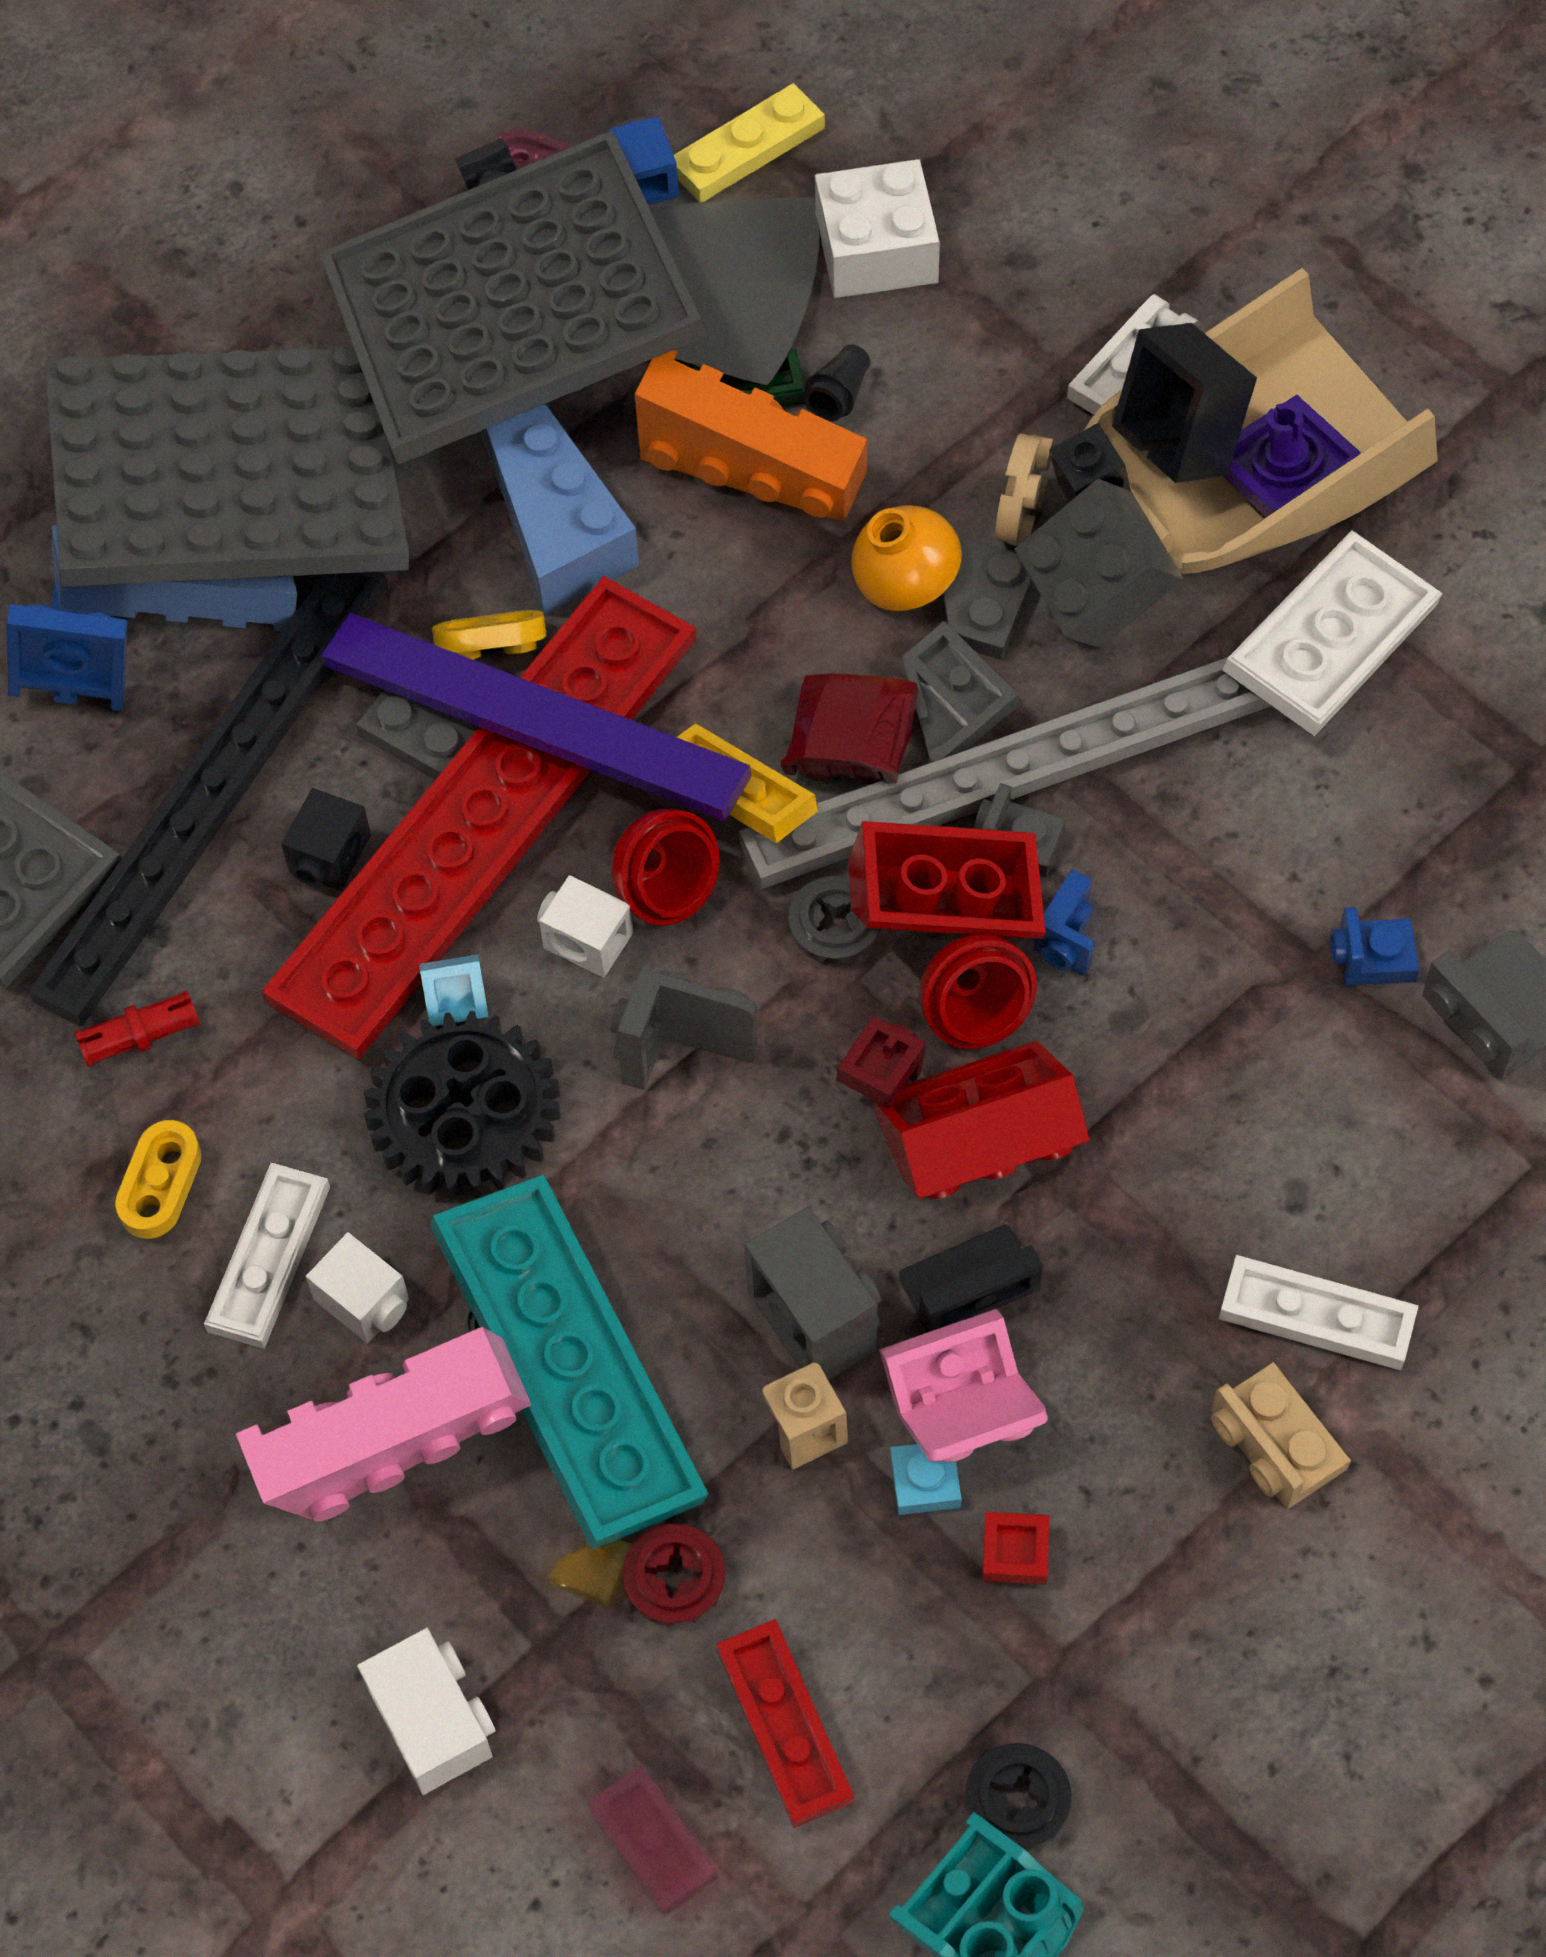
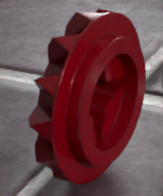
[623,1524,725,1627]

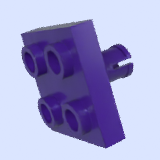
[1223,395,1361,517]

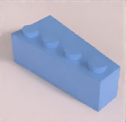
[481,404,639,616]
[51,525,297,632]

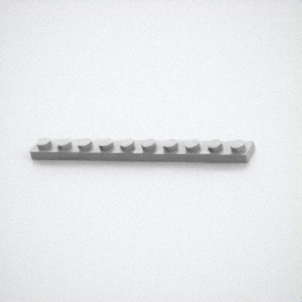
[739,657,1272,889]

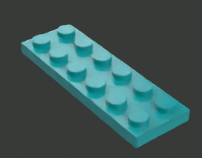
[430,1174,709,1550]

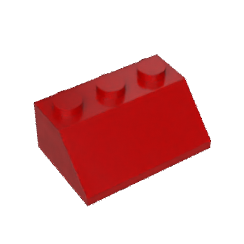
[848,821,1046,939]
[870,1040,1090,1199]

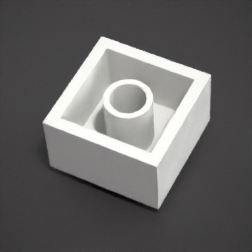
[815,159,940,298]

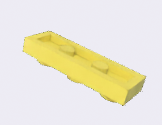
[674,83,825,203]

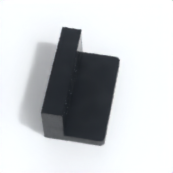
[899,1225,1043,1333]

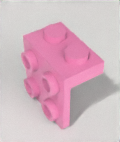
[879,1309,1048,1462]

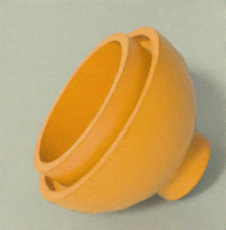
[851,506,962,611]

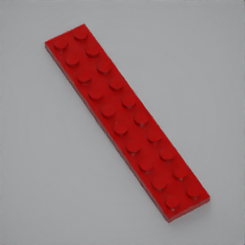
[261,576,697,1060]

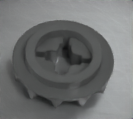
[788,876,881,964]

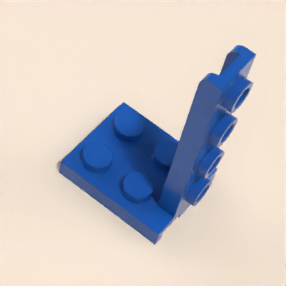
[6,584,127,711]

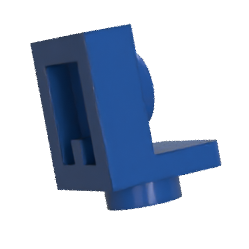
[1034,869,1095,975]
[1330,907,1419,986]

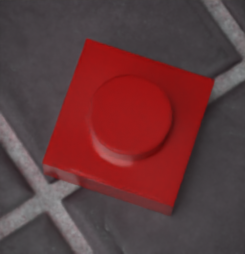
[982,1512,1049,1585]

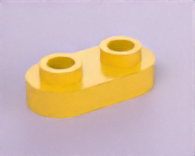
[432,610,547,660]
[115,1120,202,1239]

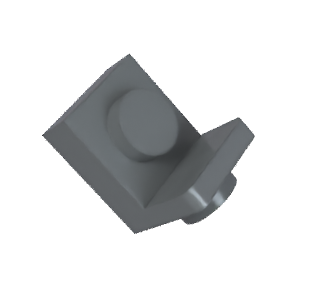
[974,783,1066,878]

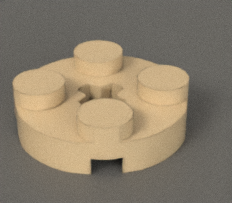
[995,433,1055,546]

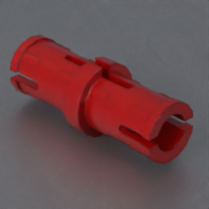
[74,990,200,1067]

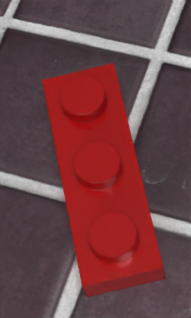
[716,1619,854,1829]

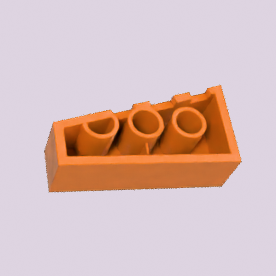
[635,350,868,522]

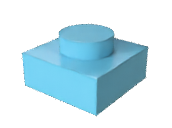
[420,954,489,1026]
[890,1444,962,1515]

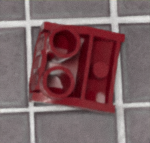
[780,673,919,784]

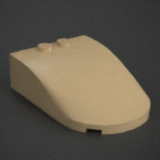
[1085,268,1438,574]

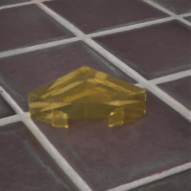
[548,1540,633,1608]

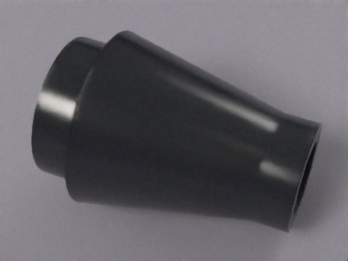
[804,344,871,422]

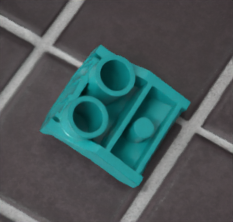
[888,1812,1084,1957]

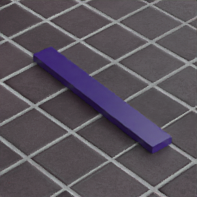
[321,613,752,821]

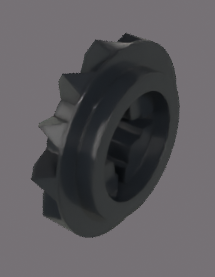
[965,1743,1072,1851]

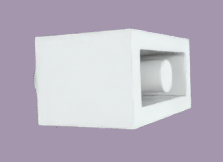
[357,1627,496,1795]

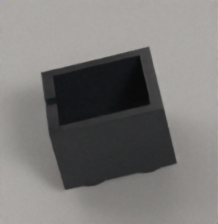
[1112,323,1257,483]

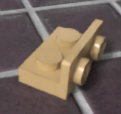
[1211,1362,1351,1510]

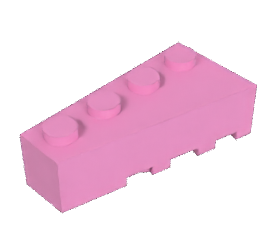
[235,1327,532,1522]

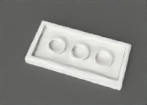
[1223,530,1443,736]

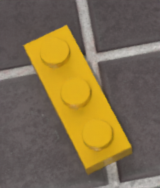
[677,723,818,844]

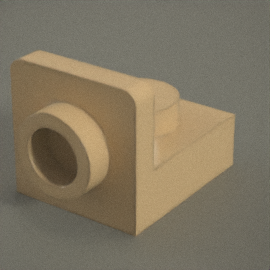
[763,1363,848,1470]

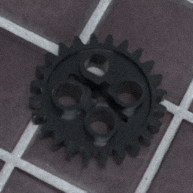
[364,1011,561,1200]

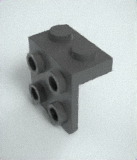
[1422,930,1546,1080]
[611,969,757,1090]

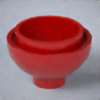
[611,809,720,926]
[919,934,1037,1049]

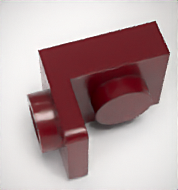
[836,1016,926,1108]

